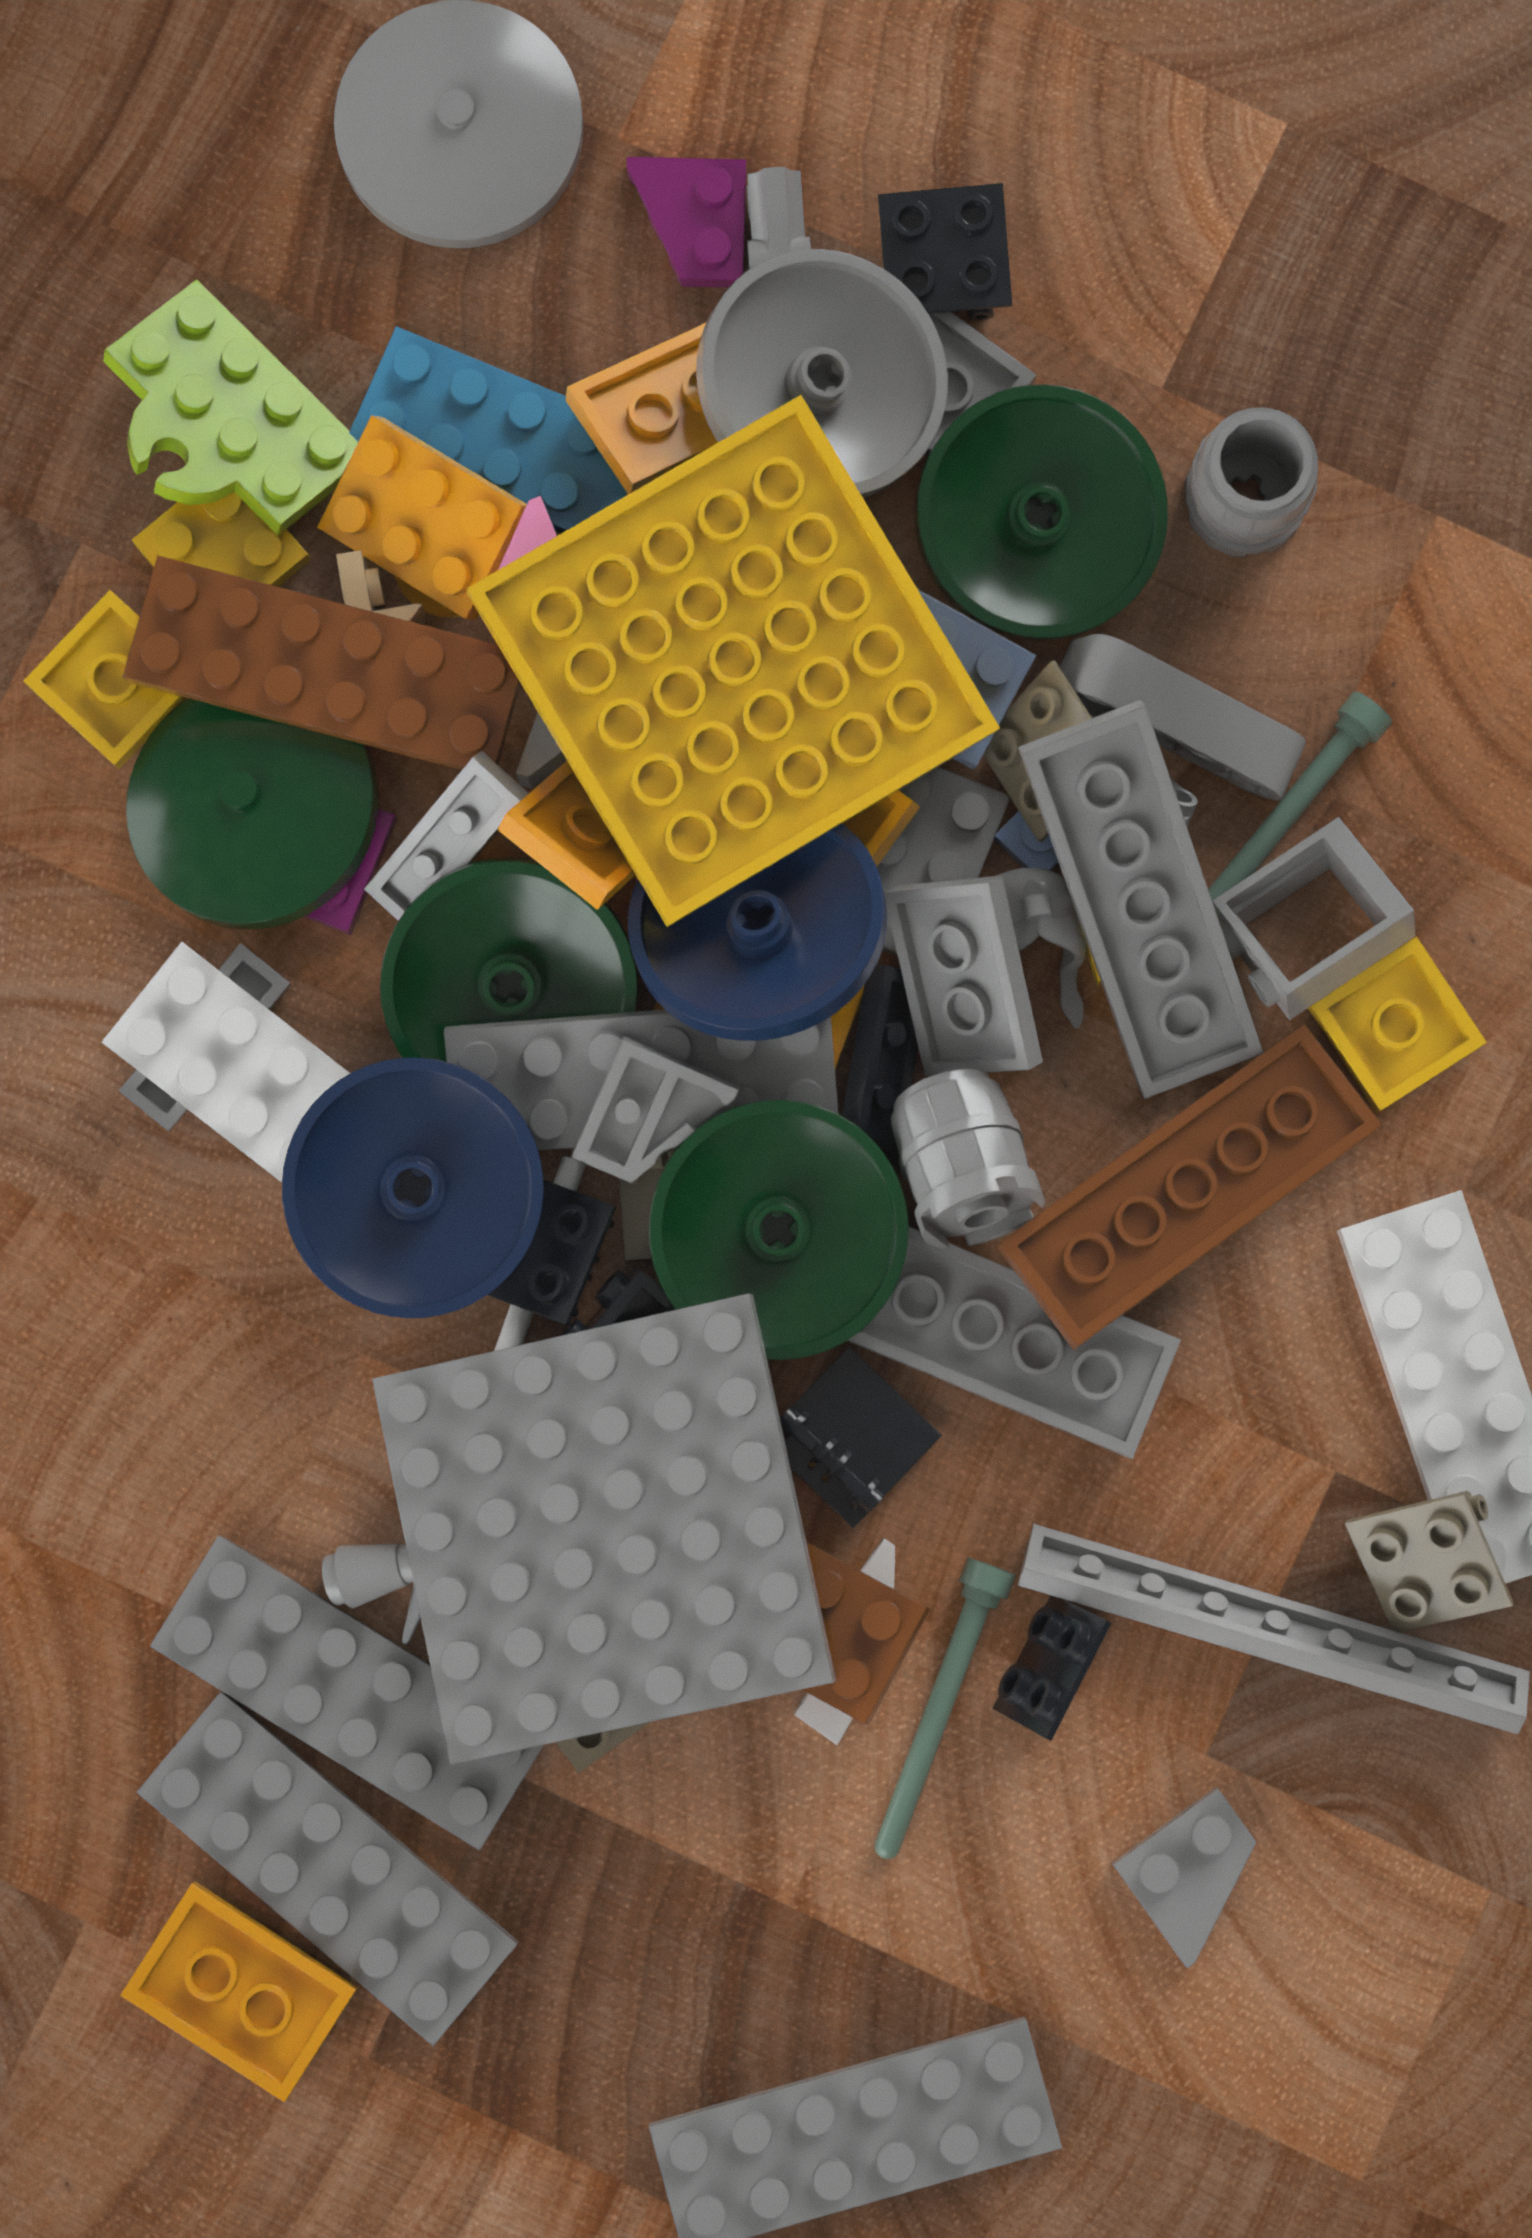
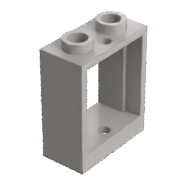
[1212,817,1416,1020]

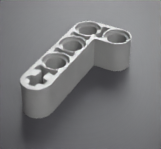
[1059,634,1306,801]

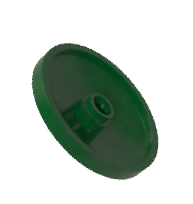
[914,384,1168,641]
[126,699,379,930]
[380,857,637,1062]
[648,1100,909,1360]

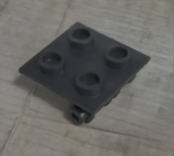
[878,183,1012,321]
[488,1180,617,1327]
[780,1347,942,1528]
[992,1595,1112,1741]

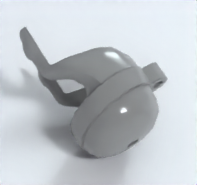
[997,868,1087,1029]

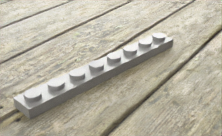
[1018,1524,1530,1734]

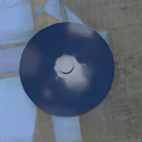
[628,824,888,1041]
[282,1058,543,1318]

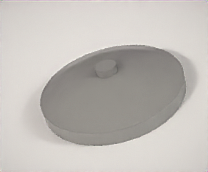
[334,0,583,248]
[696,249,948,498]

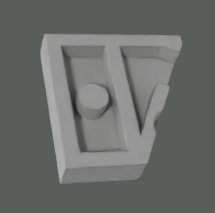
[572,1036,739,1183]
[1112,1787,1256,1968]

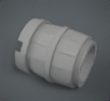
[1184,407,1318,557]
[891,1069,1046,1248]

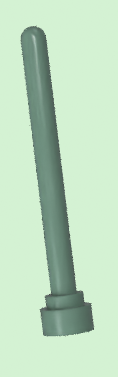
[1208,691,1393,901]
[875,1557,1016,1859]

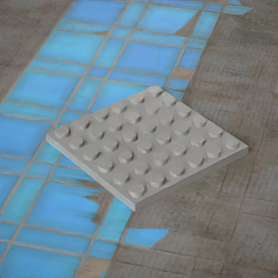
[372,1293,836,1765]

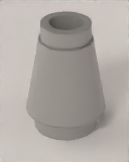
[322,1543,413,1609]

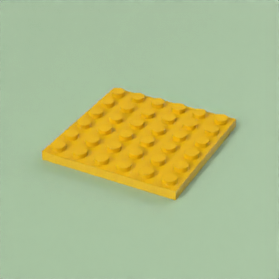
[466,395,1000,927]

